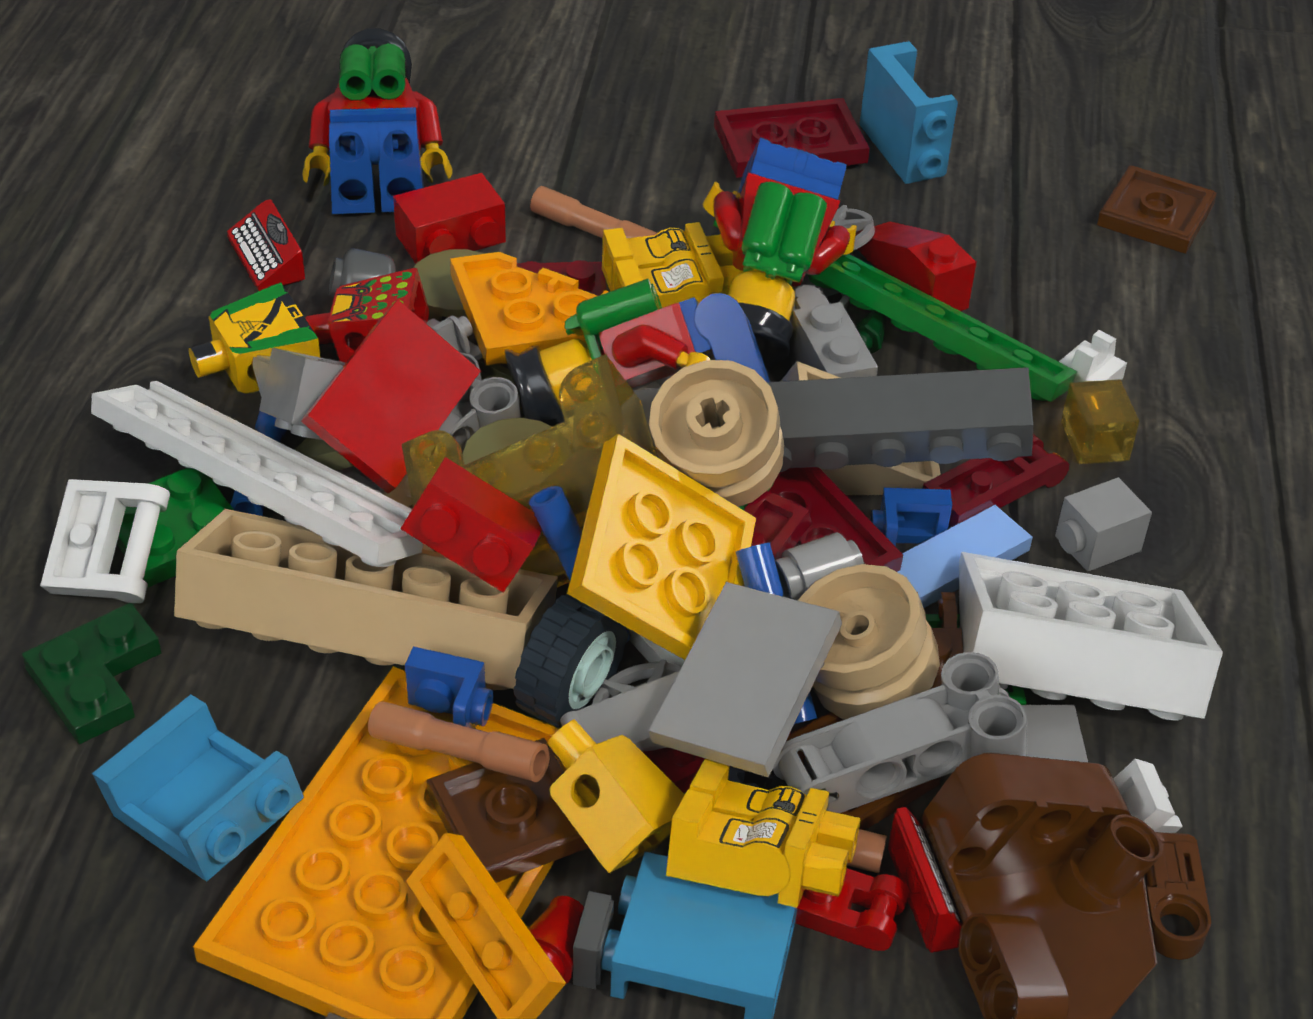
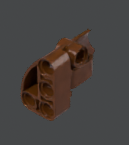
[921,753,1163,1019]

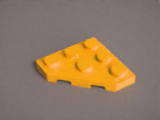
[450,252,609,365]

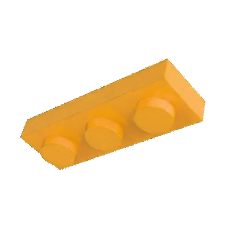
[406,832,566,1019]

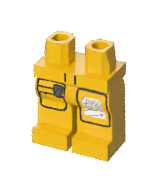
[602,222,743,308]
[666,759,860,908]

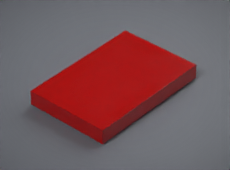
[301,299,481,494]

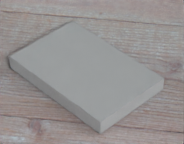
[648,582,842,777]

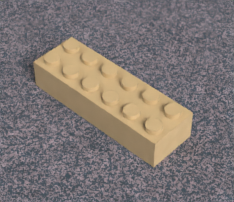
[174,509,558,690]

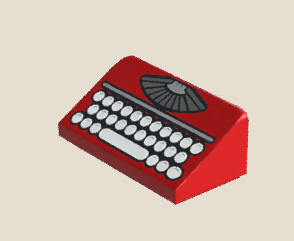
[227,199,305,291]
[888,807,963,953]

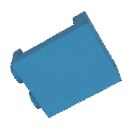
[860,41,958,184]
[92,694,304,882]
[601,852,797,1019]

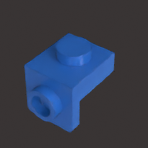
[870,487,952,546]

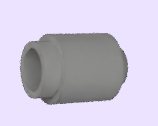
[775,532,864,600]

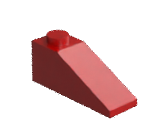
[855,221,977,311]

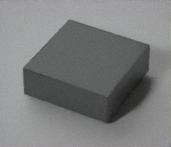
[573,891,614,989]

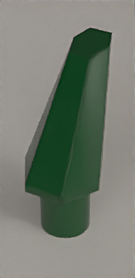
[855,310,887,354]

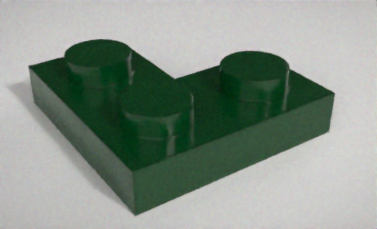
[22,602,162,745]

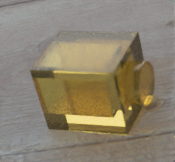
[1061,379,1140,464]

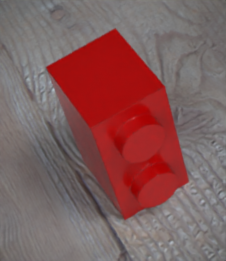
[393,173,506,264]
[400,457,542,593]

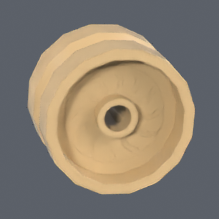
[649,360,784,507]
[798,564,940,719]

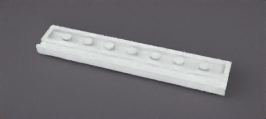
[91,381,423,567]

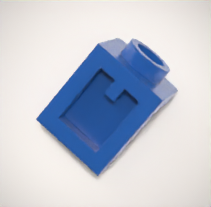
[405,646,493,729]

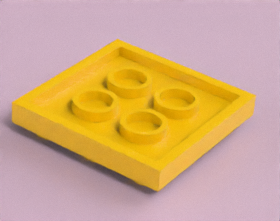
[567,434,756,660]

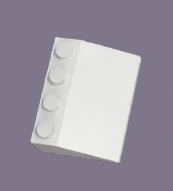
[959,552,1223,720]

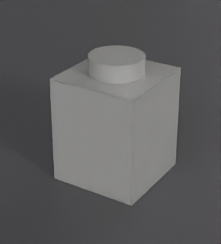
[1055,477,1152,572]

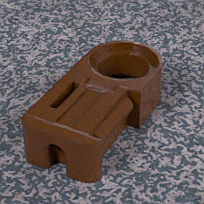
[1145,832,1211,960]

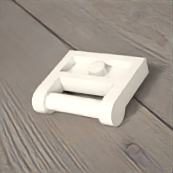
[40,479,170,603]

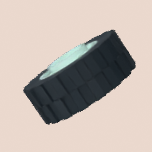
[514,594,629,728]

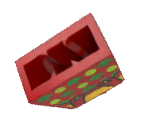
[305,268,429,363]

